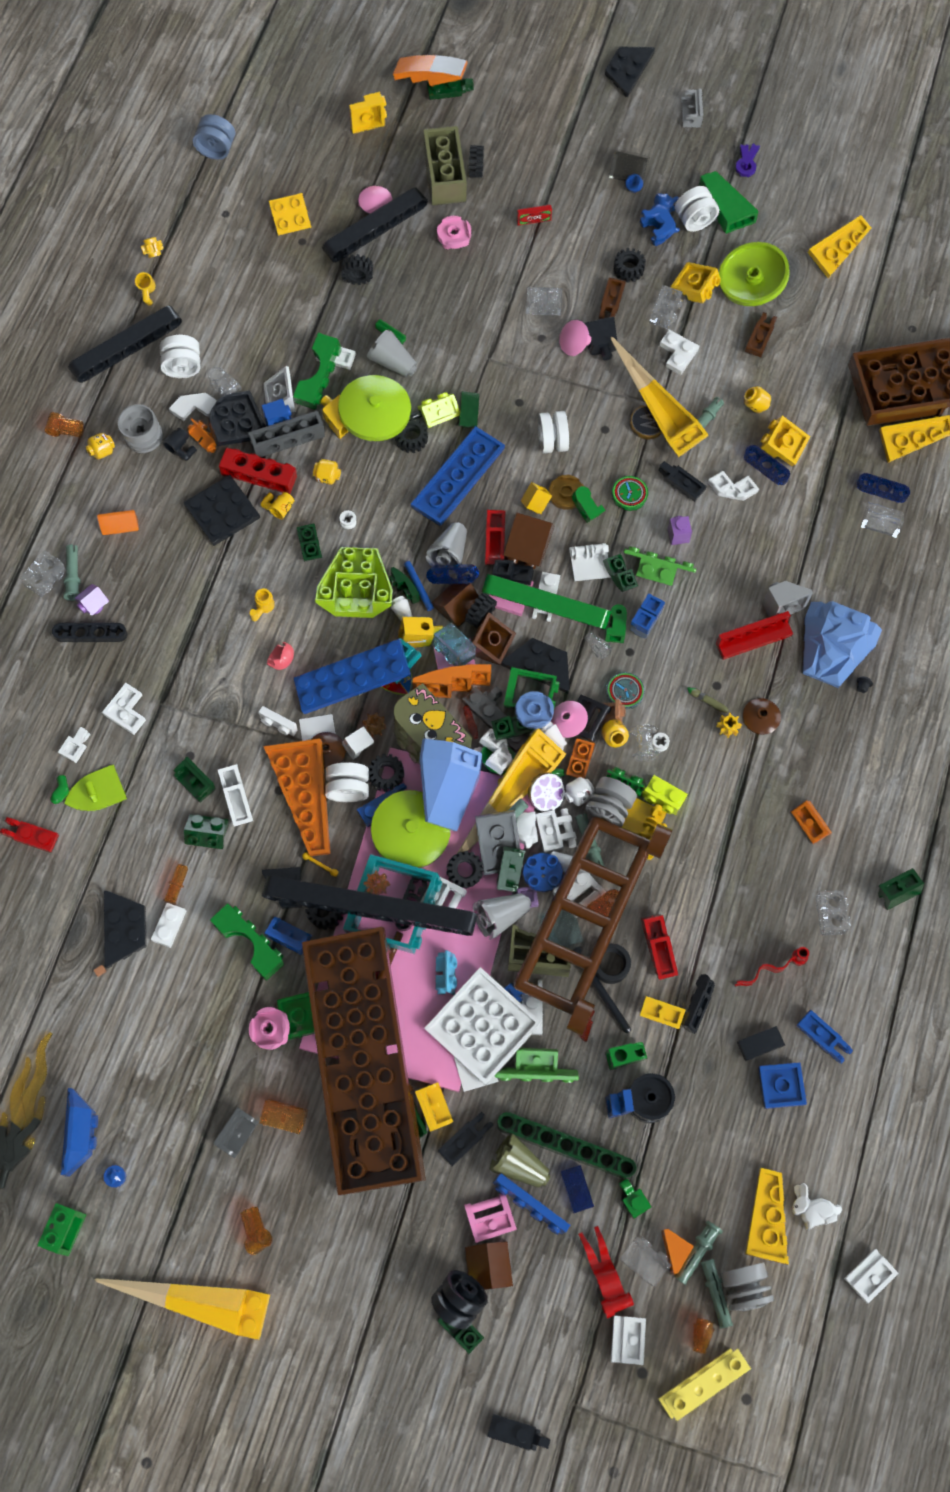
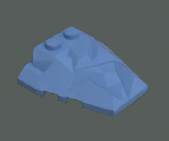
[803,601,882,688]

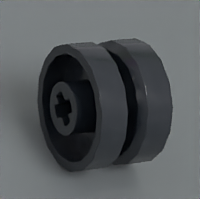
[629,1073,675,1124]
[431,1270,488,1330]

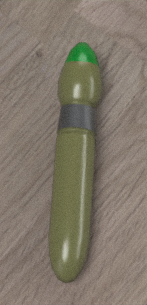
[687,687,729,713]

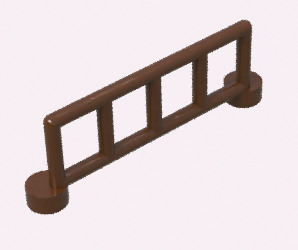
[514,816,673,1036]

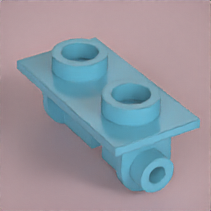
[435,950,457,995]

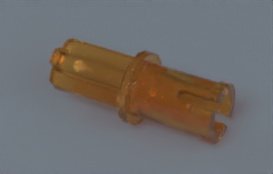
[163,864,188,905]

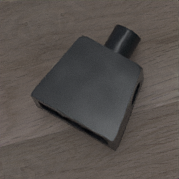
[584,317,617,361]

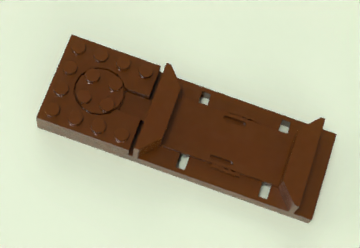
[848,338,950,426]
[302,927,426,1196]

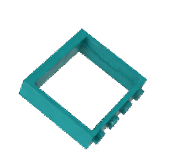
[343,854,442,954]

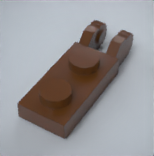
[598,277,626,320]
[745,312,777,358]

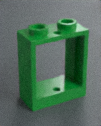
[504,667,560,709]
[37,1203,87,1256]

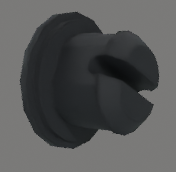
[857,676,873,693]

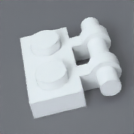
[536,808,577,853]

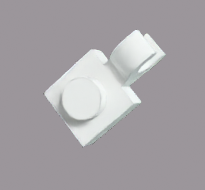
[58,727,90,763]

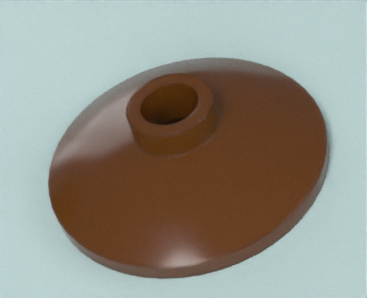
[743,698,781,735]
[311,732,346,769]

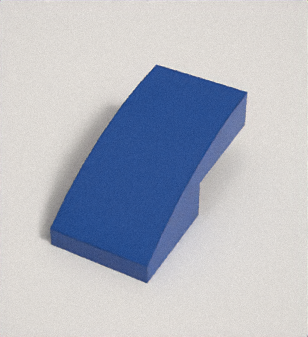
[605,1089,634,1118]

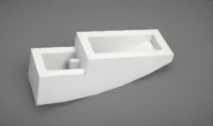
[218,764,253,826]

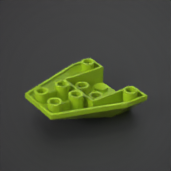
[315,547,393,618]

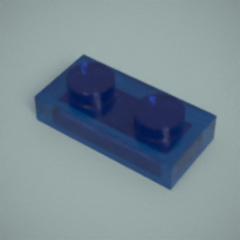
[560,1165,594,1214]

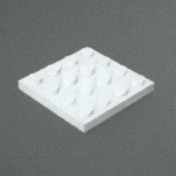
[425,967,542,1085]

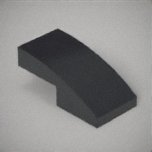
[492,560,534,585]
[737,1026,785,1061]

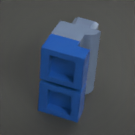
[630,593,665,639]

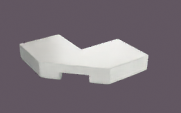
[169,393,217,421]
[708,471,759,501]
[479,728,513,775]

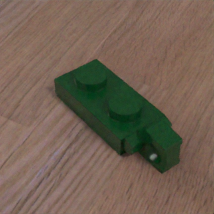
[427,78,474,100]

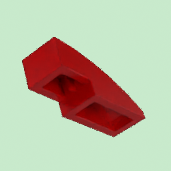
[485,510,506,565]
[641,914,678,980]

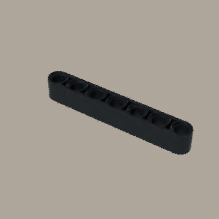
[322,187,428,263]
[68,305,182,383]

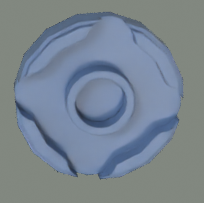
[515,691,554,729]

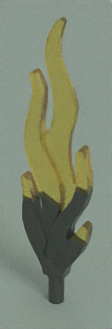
[0,1032,53,1189]

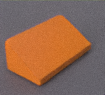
[97,510,139,535]
[791,801,832,844]

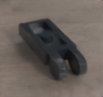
[681,974,715,1034]
[438,1112,494,1167]

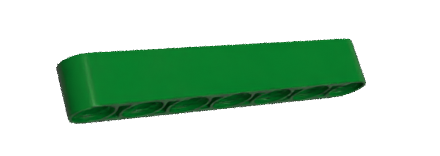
[481,574,612,630]

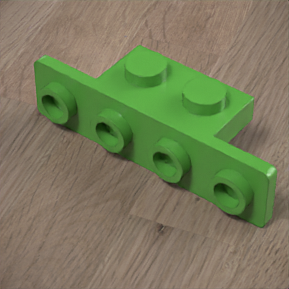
[623,546,697,586]
[495,1048,579,1083]

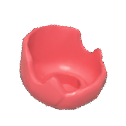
[267,642,294,670]

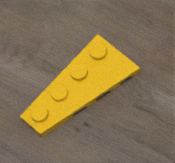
[807,215,871,279]
[879,415,950,463]
[745,1168,789,1265]

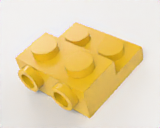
[349,92,387,134]
[671,262,721,303]
[760,416,810,467]

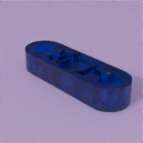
[744,445,790,485]
[857,473,910,503]
[426,564,479,584]

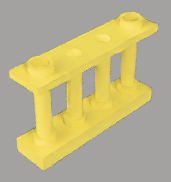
[658,1348,751,1421]

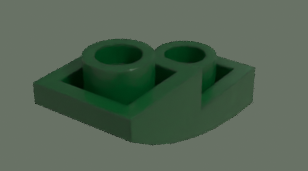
[458,391,479,428]
[297,523,322,562]
[603,554,638,592]
[389,567,419,604]
[491,716,535,740]
[436,1317,484,1354]

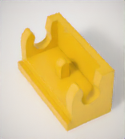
[640,996,685,1029]
[415,1082,453,1132]

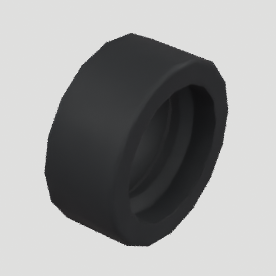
[595,943,631,984]

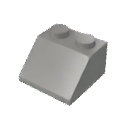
[762,581,813,617]

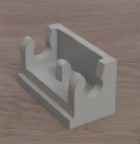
[681,89,703,127]

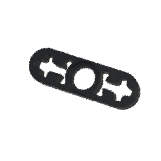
[395,877,428,931]

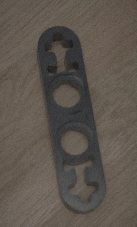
[52,623,128,642]

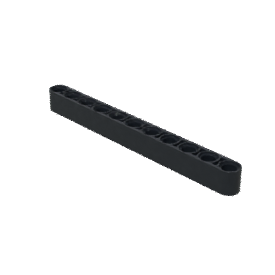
[262,876,477,936]

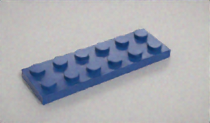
[411,426,505,527]
[293,639,411,714]

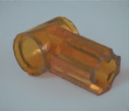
[44,412,84,437]
[240,1207,272,1255]

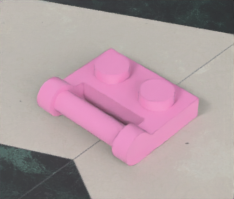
[464,1193,517,1243]

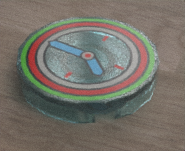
[606,672,645,709]

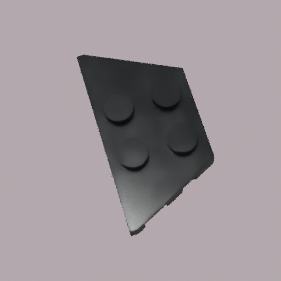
[605,47,655,98]
[501,638,570,694]
[104,891,147,968]

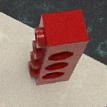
[219,448,297,494]

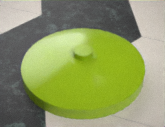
[719,242,790,306]
[338,375,411,441]
[371,790,451,868]

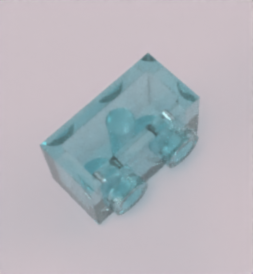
[433,623,476,666]

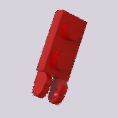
[0,817,59,853]

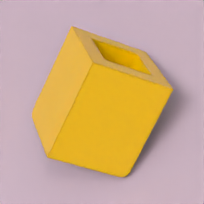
[521,482,552,514]

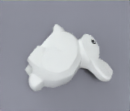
[516,811,538,849]
[792,1183,842,1230]

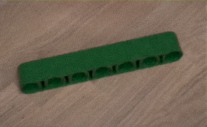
[497,1112,637,1179]

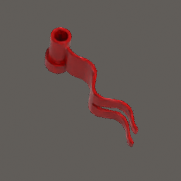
[735,947,809,987]
[578,1226,634,1319]

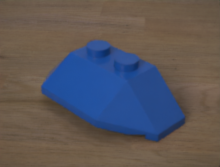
[61,1088,98,1177]

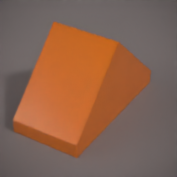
[661,1229,694,1275]

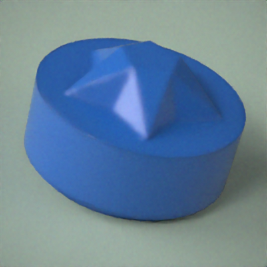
[625,174,643,193]
[104,1165,126,1188]

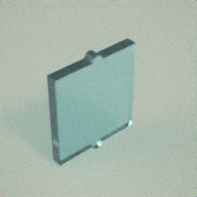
[542,910,583,948]

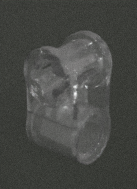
[209,367,242,397]

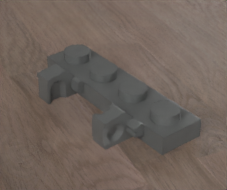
[462,686,529,753]

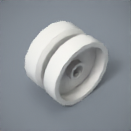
[675,186,720,232]
[160,335,201,378]
[538,411,569,454]
[325,763,369,802]

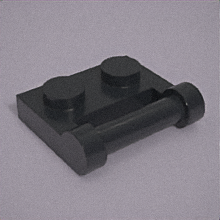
[577,694,612,743]

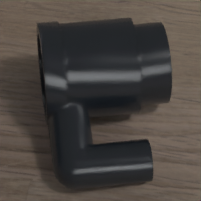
[162,427,197,461]

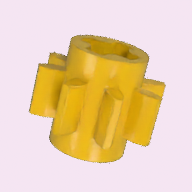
[141,237,163,258]
[716,713,742,738]

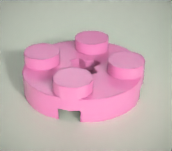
[437,216,471,249]
[249,1007,290,1050]

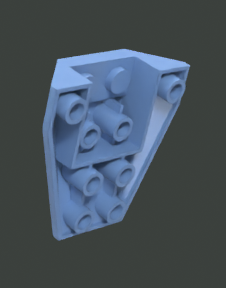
[420,738,482,831]

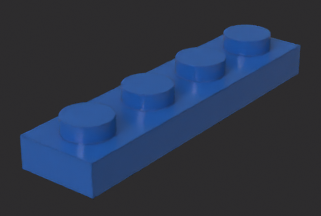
[493,1173,571,1235]

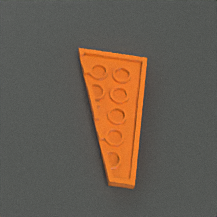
[263,739,330,857]

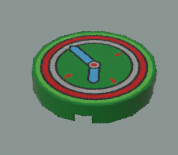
[612,476,649,511]

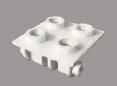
[569,543,611,581]

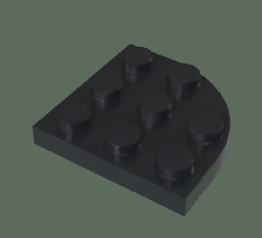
[209,391,266,447]

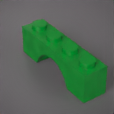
[293,332,342,410]
[210,904,284,981]

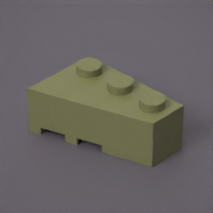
[508,925,571,977]

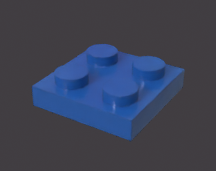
[758,1063,807,1109]

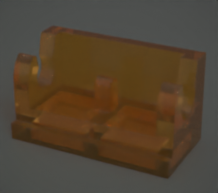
[259,1099,309,1134]

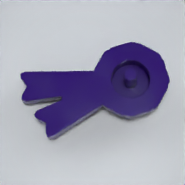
[736,144,760,177]

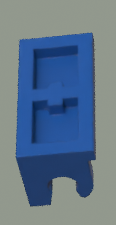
[264,917,312,955]

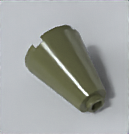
[489,1133,550,1188]

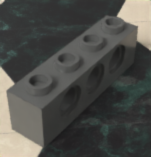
[248,411,325,457]

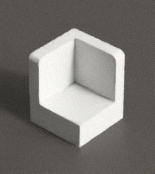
[342,726,374,760]

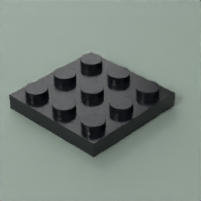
[183,475,260,546]

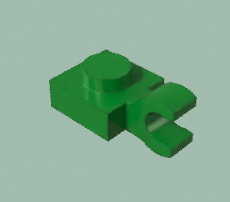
[619,1179,652,1219]

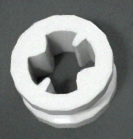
[339,510,356,529]
[652,733,670,752]

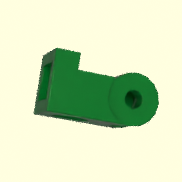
[572,486,606,523]
[605,604,627,643]
[605,1042,648,1070]

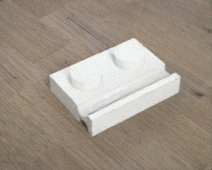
[844,1249,899,1304]
[611,1316,646,1365]

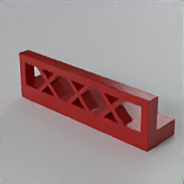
[716,611,793,660]

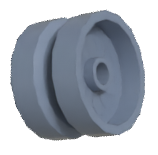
[193,114,236,160]

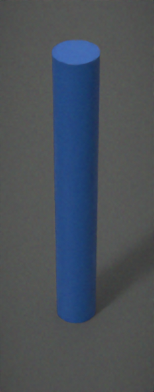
[404,561,434,611]

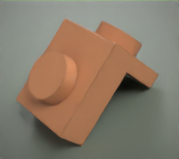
[598,699,626,724]

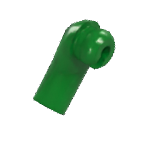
[50,775,69,804]

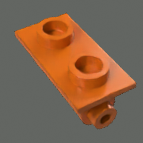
[187,418,217,453]

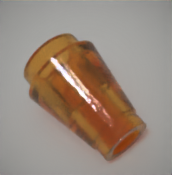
[693,1318,715,1354]

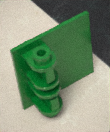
[606,767,646,797]

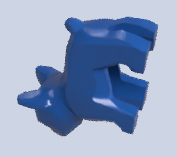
[640,193,680,246]

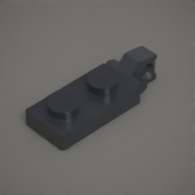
[658,461,707,502]
[487,1414,551,1451]

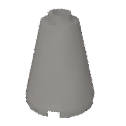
[367,329,417,377]
[426,522,467,574]
[473,893,531,940]

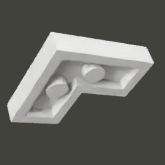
[660,330,699,375]
[102,683,146,735]

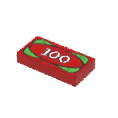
[517,205,552,226]

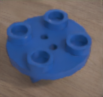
[523,853,563,892]

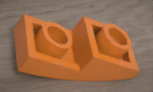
[566,738,595,779]

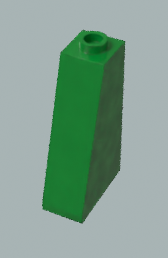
[699,171,759,234]

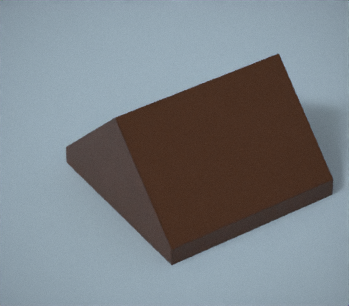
[431,579,479,628]
[470,612,516,665]
[465,1242,513,1290]

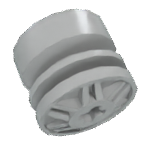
[117,404,163,453]
[586,777,637,827]
[720,1263,775,1312]

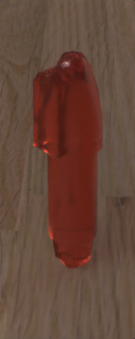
[463,705,478,740]

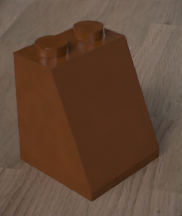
[503,512,555,569]

